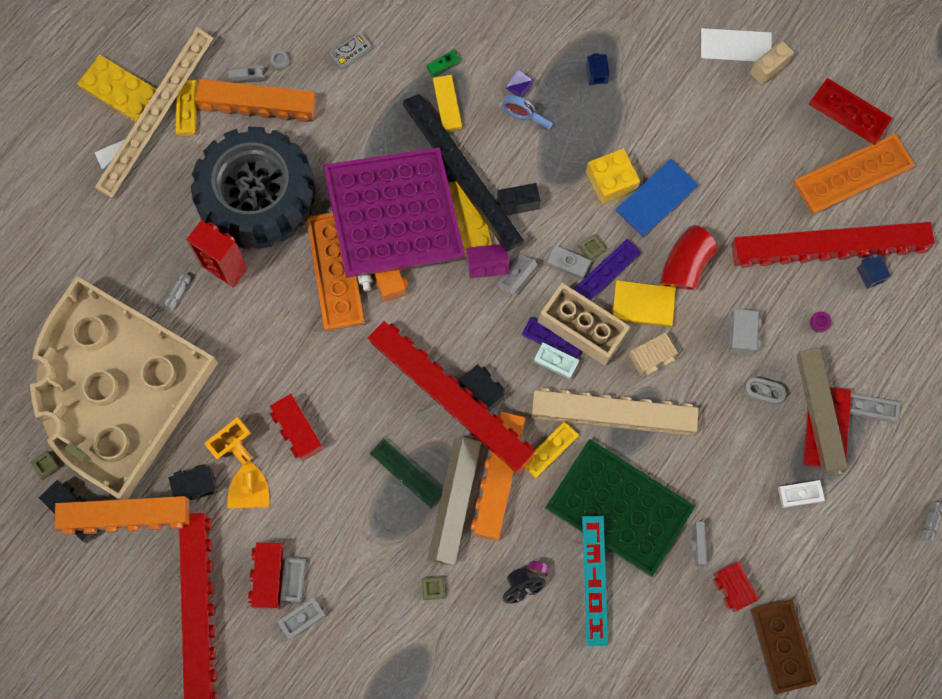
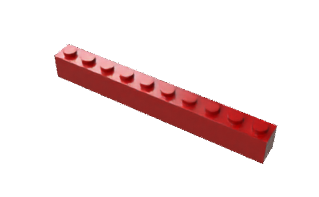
[731,222,935,268]
[367,321,535,475]
[179,512,218,699]

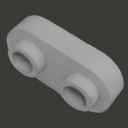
[744,377,786,405]

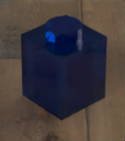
[586,53,610,85]

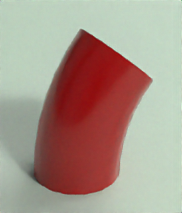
[660,225,717,290]

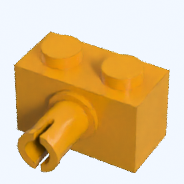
[204,416,253,466]

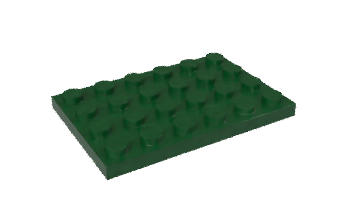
[545,439,695,578]

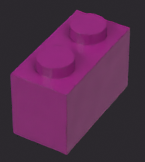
[466,244,509,278]

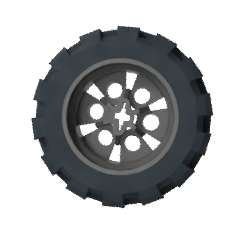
[191,127,316,249]

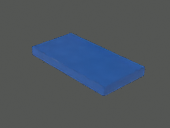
[616,159,698,238]

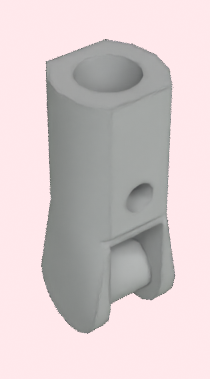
[228,65,265,83]

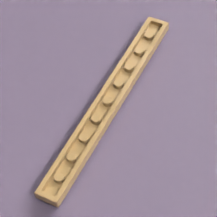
[94,27,213,199]

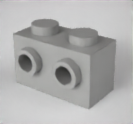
[728,309,761,355]

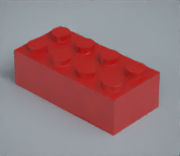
[186,220,247,288]

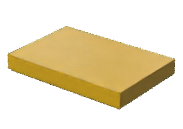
[612,280,676,328]

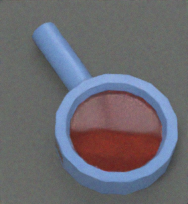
[501,95,553,129]

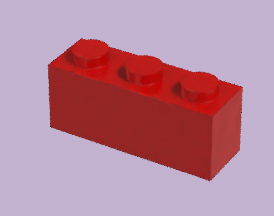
[269,394,324,462]
[248,542,284,610]

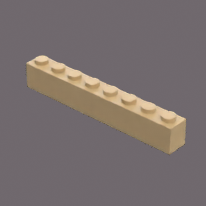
[531,388,698,436]

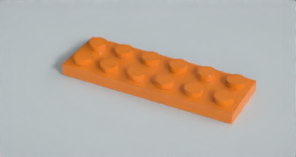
[793,133,915,215]
[307,213,365,331]

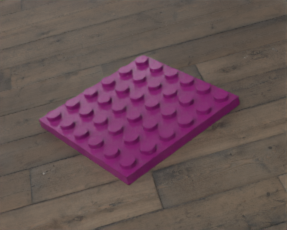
[323,147,465,278]

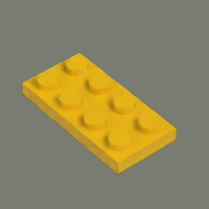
[77,55,157,122]
[448,181,492,257]

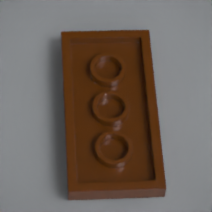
[750,599,817,695]

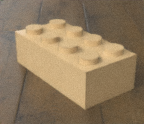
[537,283,630,366]

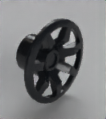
[502,568,546,604]

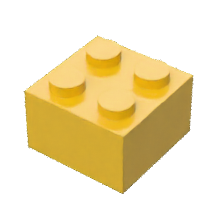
[586,148,640,205]

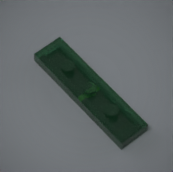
[369,438,442,509]

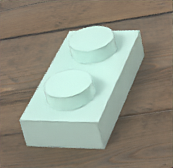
[534,343,579,380]

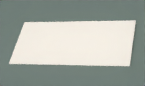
[701,28,772,61]

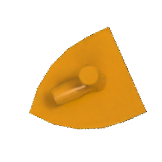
[227,460,270,509]

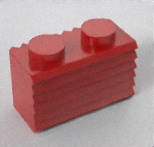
[713,561,759,612]

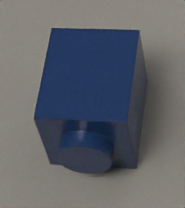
[857,255,891,289]

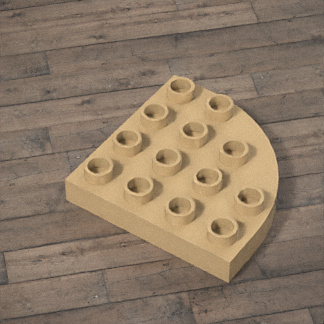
[30,276,218,500]

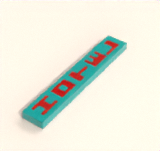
[582,516,608,646]

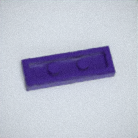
[521,317,581,359]

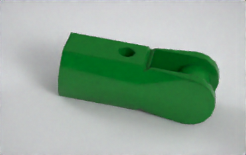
[426,49,462,77]

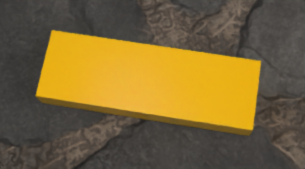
[433,75,462,132]
[175,80,197,136]
[525,421,579,479]

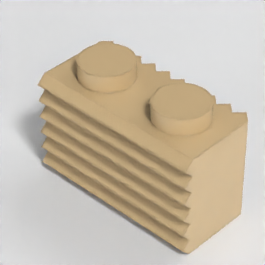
[750,41,794,85]
[629,333,678,376]

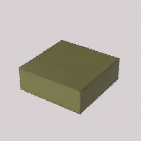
[578,234,606,261]
[65,443,91,465]
[30,451,61,480]
[422,577,444,600]

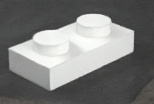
[778,480,825,508]

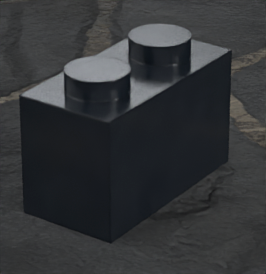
[497,183,541,215]
[459,364,505,412]
[168,464,219,501]

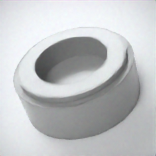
[269,50,289,71]

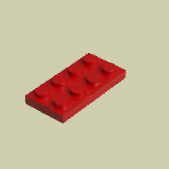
[809,78,893,145]
[802,387,852,468]

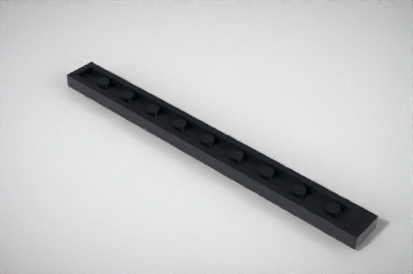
[402,94,524,252]

